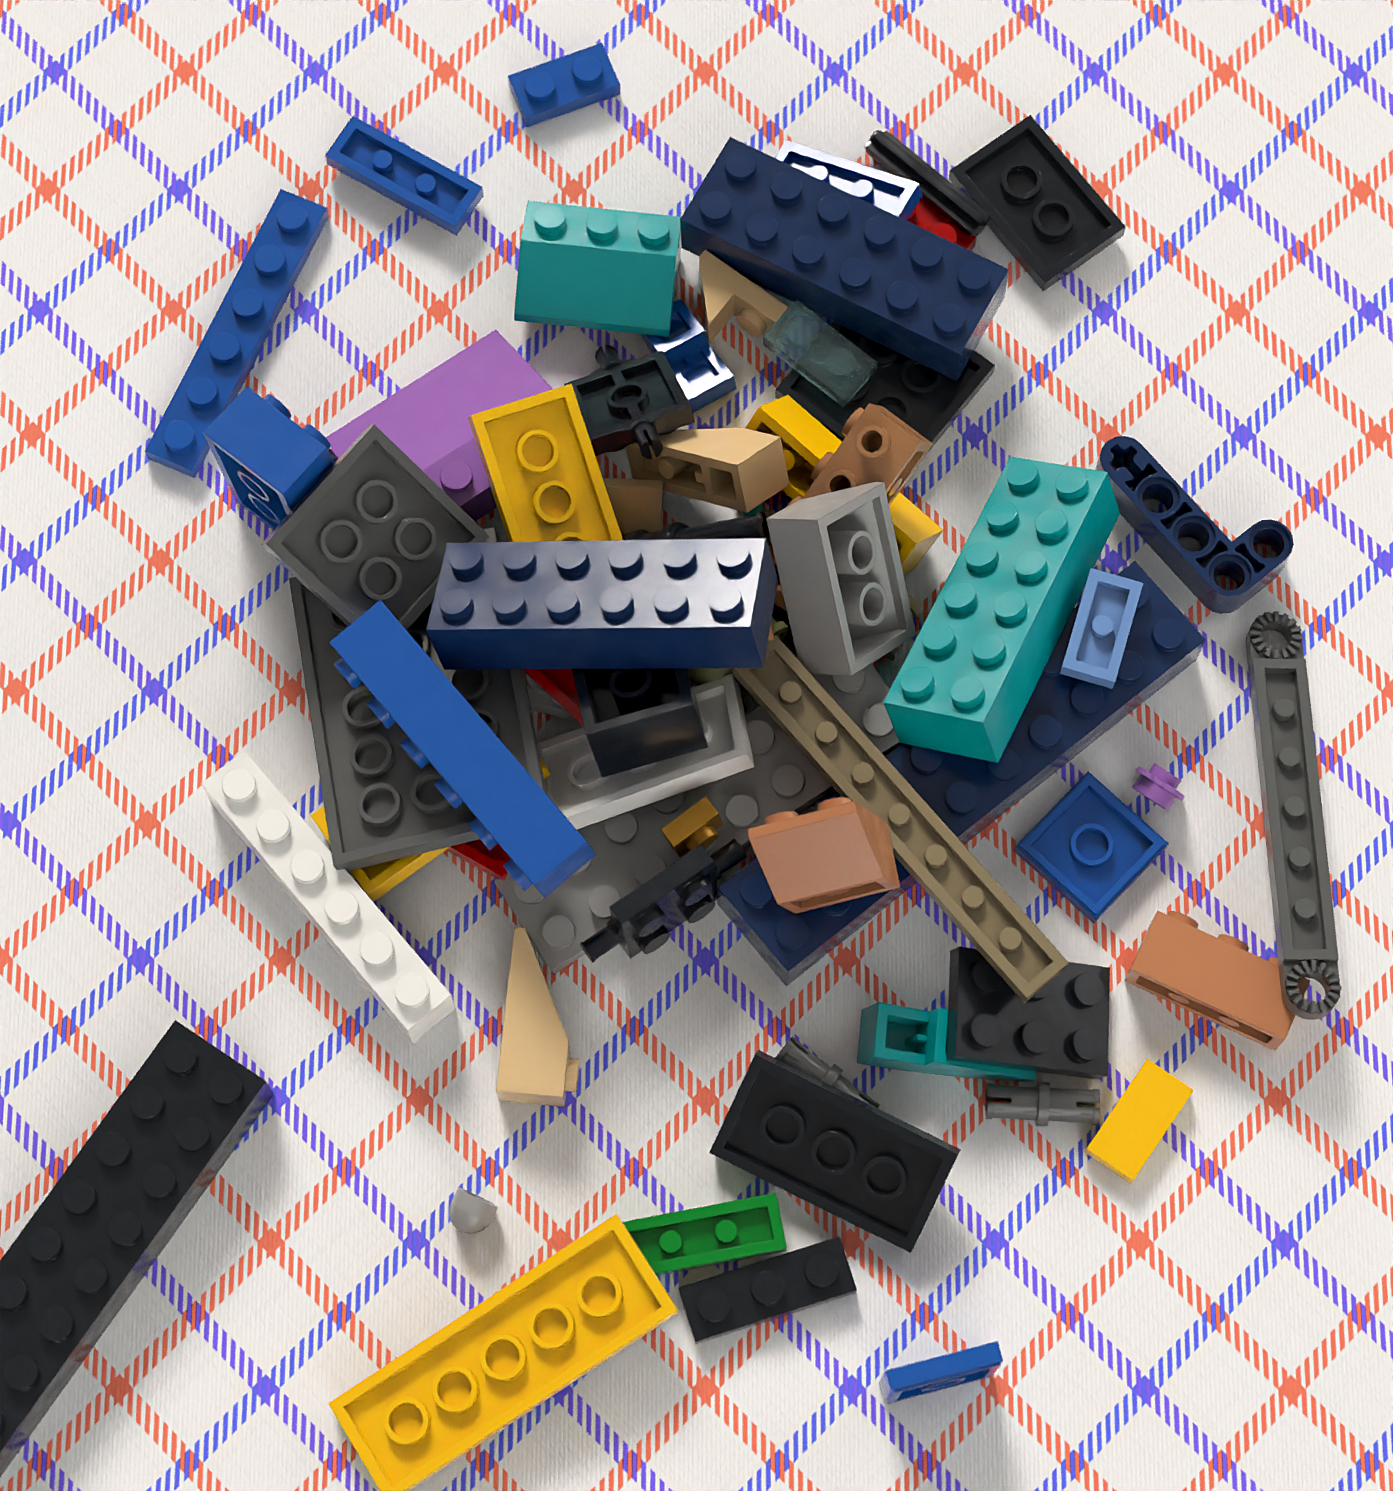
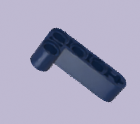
[1095,436,1294,614]

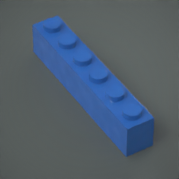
[329,600,596,898]

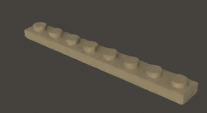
[734,635,1069,1003]

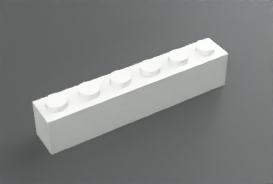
[201,750,456,1044]

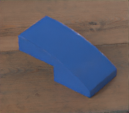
[641,299,737,413]

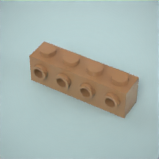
[768,404,933,612]

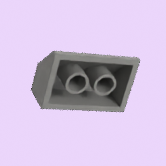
[766,482,916,676]

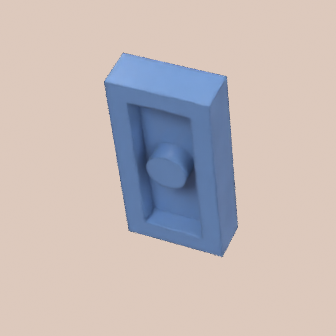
[1060,568,1143,689]

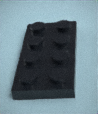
[709,1050,961,1253]

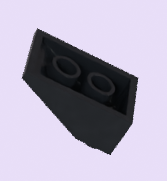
[572,668,708,778]

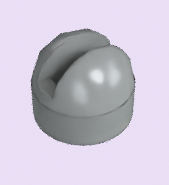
[449,1187,498,1234]

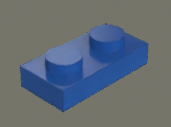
[508,43,621,128]

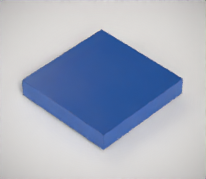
[1014,771,1169,924]
[879,1341,1003,1404]

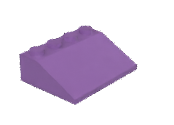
[326,330,553,521]

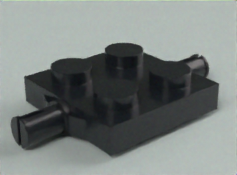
[564,345,695,459]
[580,838,747,963]

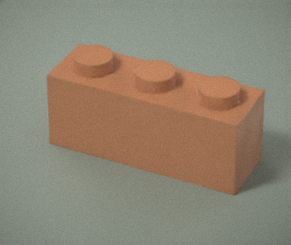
[1124,910,1311,1051]

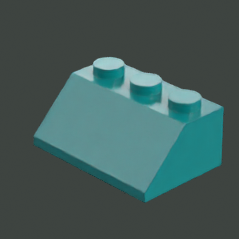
[514,201,681,337]

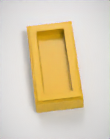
[1084,1059,1194,1183]

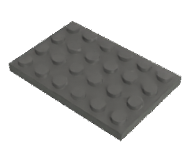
[289,527,547,871]

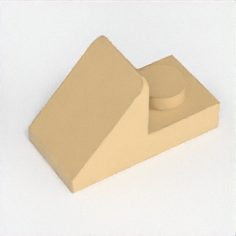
[699,250,789,344]

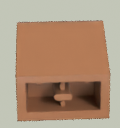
[747,797,900,914]

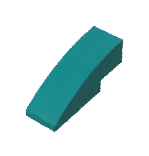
[857,1002,1036,1082]

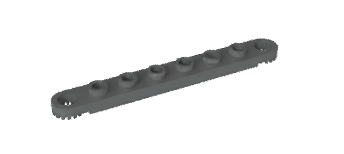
[1246,611,1342,1020]

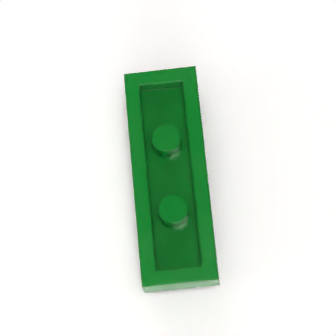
[623,1193,787,1276]

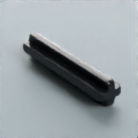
[865,130,990,236]

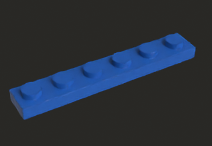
[145,189,329,478]

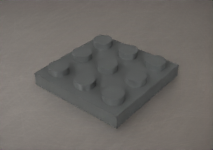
[261,424,490,630]

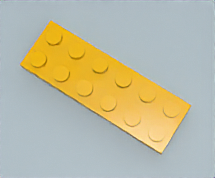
[328,1214,679,1491]

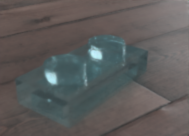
[763,300,878,407]

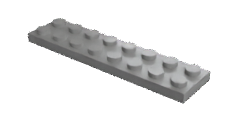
[494,663,902,974]

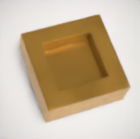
[661,796,724,857]

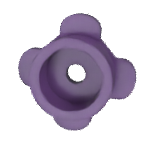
[1132,763,1185,811]

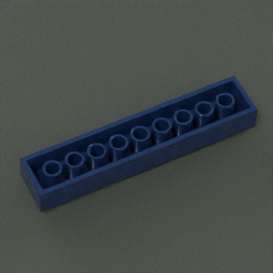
[717,561,1206,986]

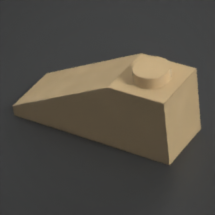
[626,428,790,513]
[496,927,580,1107]

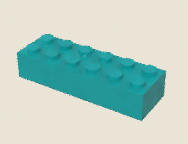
[883,457,1120,763]

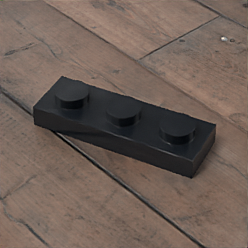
[678,1236,857,1345]

